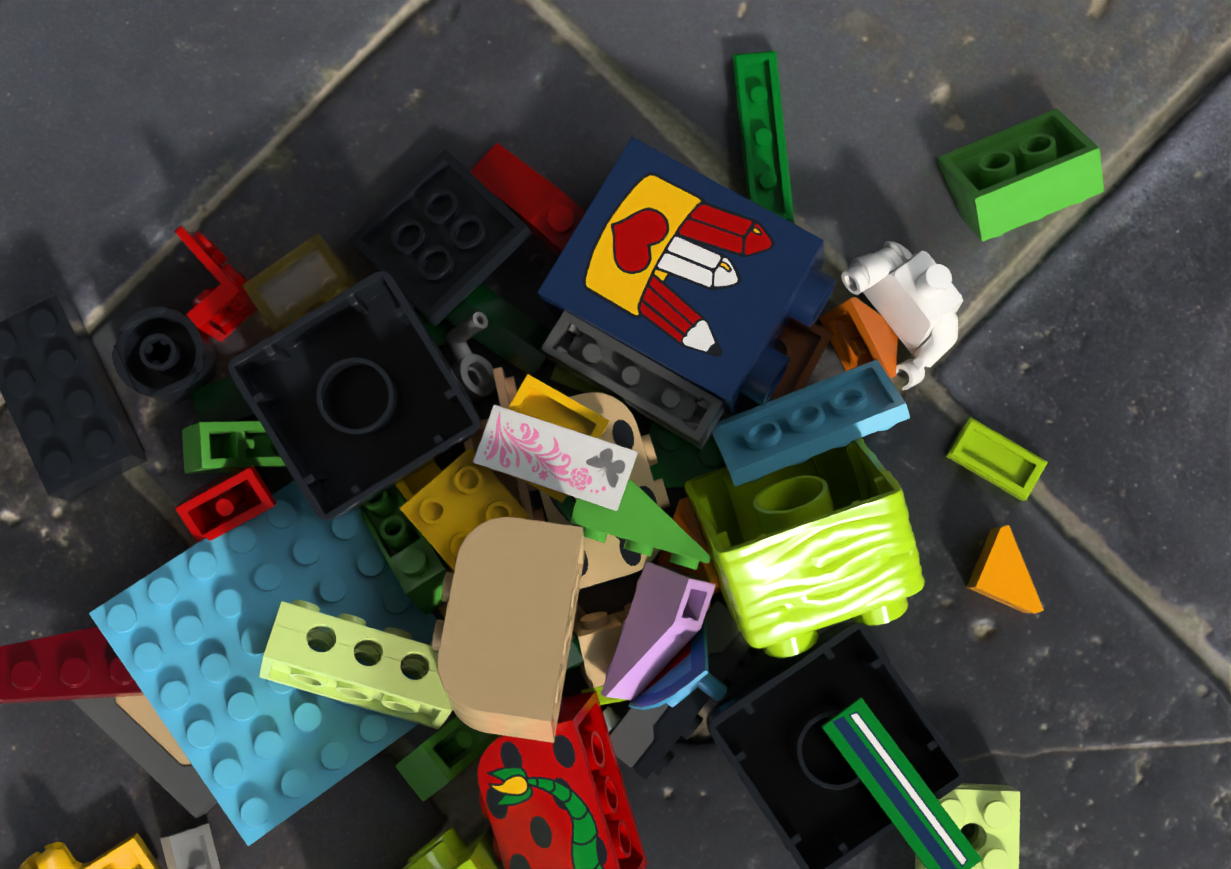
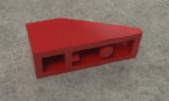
[470,143,586,257]

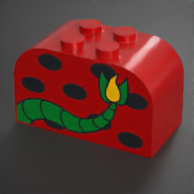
[478,691,648,869]

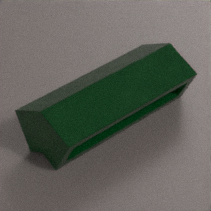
[444,284,551,378]

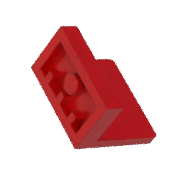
[174,225,261,342]

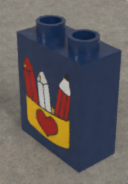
[538,137,837,416]

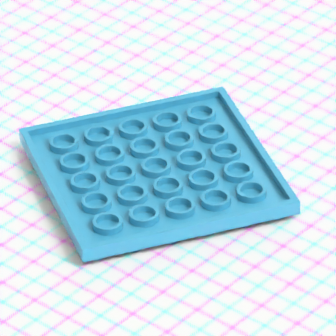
[89,480,437,846]

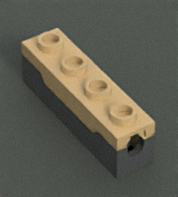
[72,695,217,818]

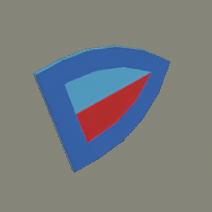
[629,618,727,710]

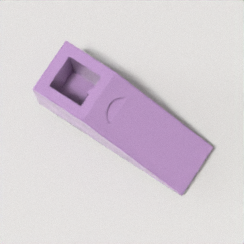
[601,561,716,700]

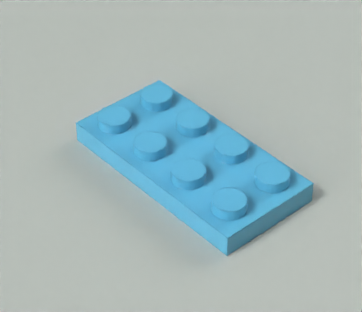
[712,359,910,487]

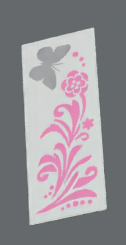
[473,405,638,511]

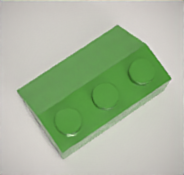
[937,108,1104,242]

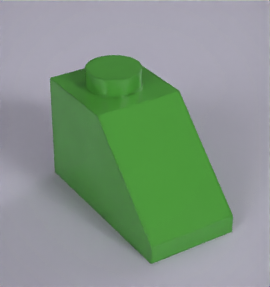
[395,716,498,802]

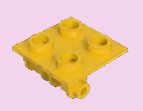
[400,447,531,570]

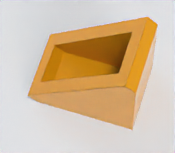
[966,525,1044,614]

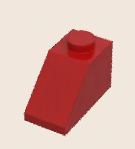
[175,465,277,543]

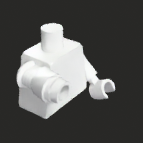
[841,241,963,390]

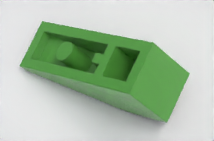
[182,421,287,474]

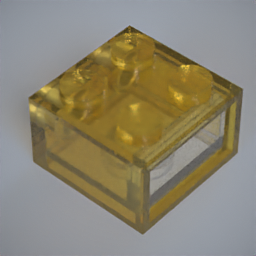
[242,233,358,333]

